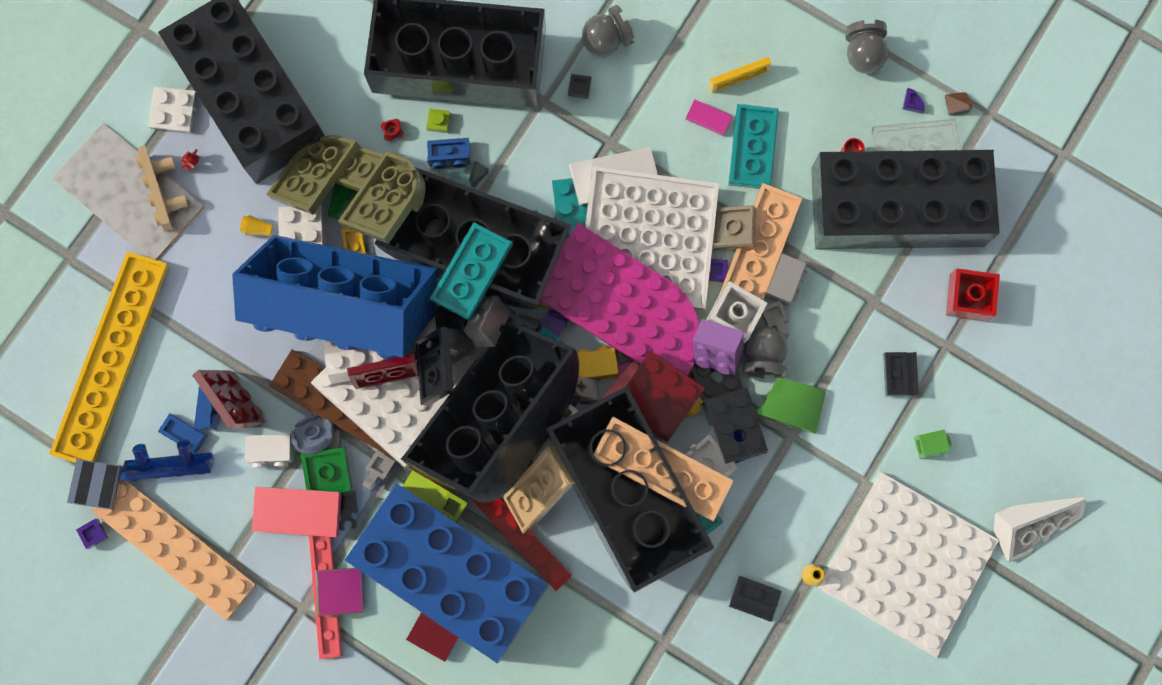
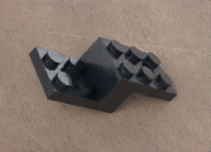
[416,304,472,406]
[691,363,768,464]

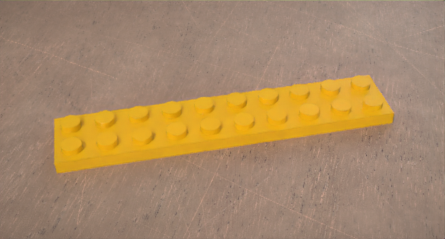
[49,251,169,463]

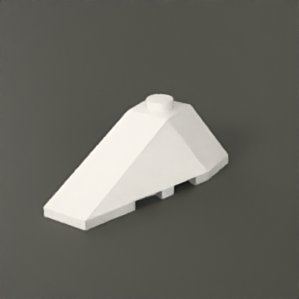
[994,497,1086,562]

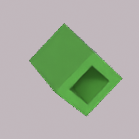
[914,429,951,459]

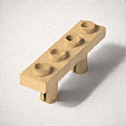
[135,146,188,232]

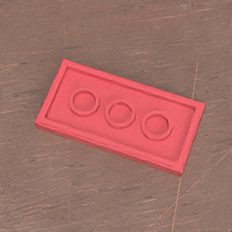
[252,487,342,537]

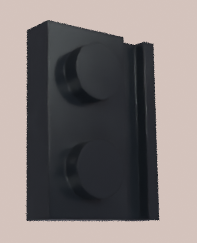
[883,352,919,396]
[728,576,782,622]

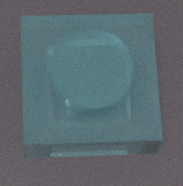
[444,169,466,186]

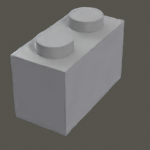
[765,254,807,306]

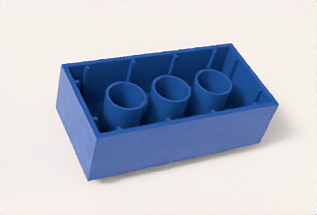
[232,235,437,359]
[345,483,550,663]

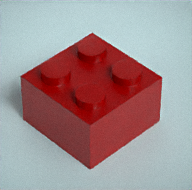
[946,268,1000,322]

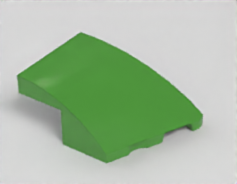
[755,378,826,434]

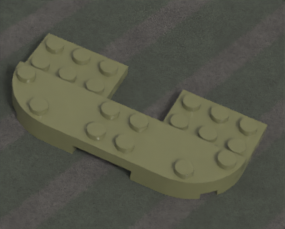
[266,135,425,244]

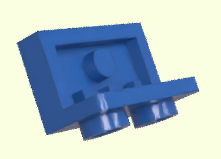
[427,138,471,169]
[194,386,220,431]

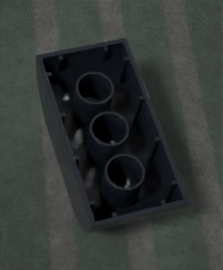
[374,167,571,309]
[401,320,579,502]
[546,386,714,593]

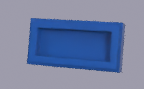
[158,413,208,454]

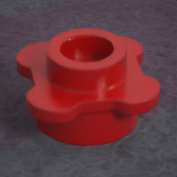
[380,119,404,142]
[180,149,200,170]

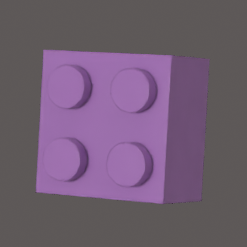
[693,319,744,376]

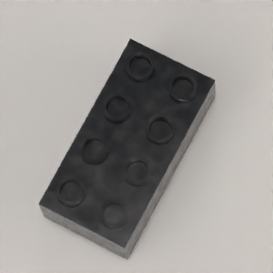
[158,0,325,184]
[364,0,546,108]
[811,149,1000,249]

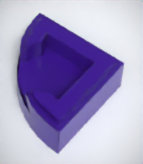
[902,88,925,114]

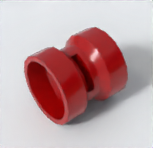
[840,138,865,152]

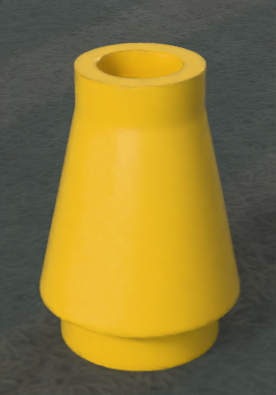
[240,214,273,236]
[802,564,824,586]

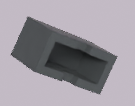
[464,295,511,348]

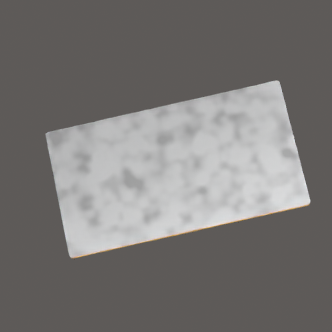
[53,124,204,260]

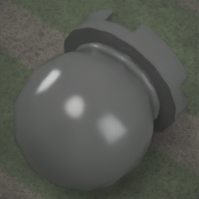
[581,5,634,56]
[845,20,889,73]
[743,327,788,379]

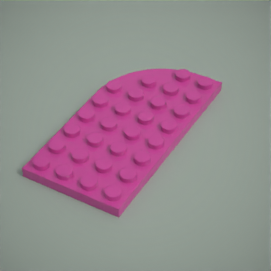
[540,223,699,375]

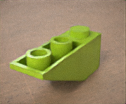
[402,470,469,523]

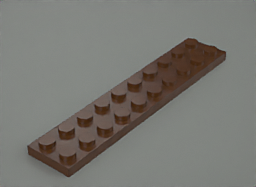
[269,349,456,494]

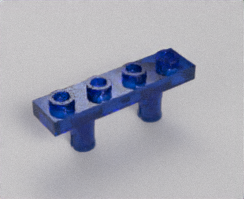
[120,440,214,481]

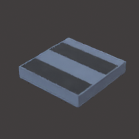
[67,459,122,510]

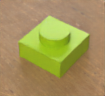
[426,108,451,133]

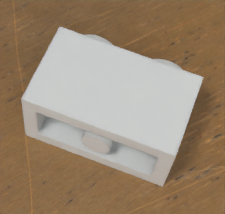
[245,434,294,468]

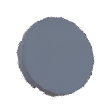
[290,415,335,454]

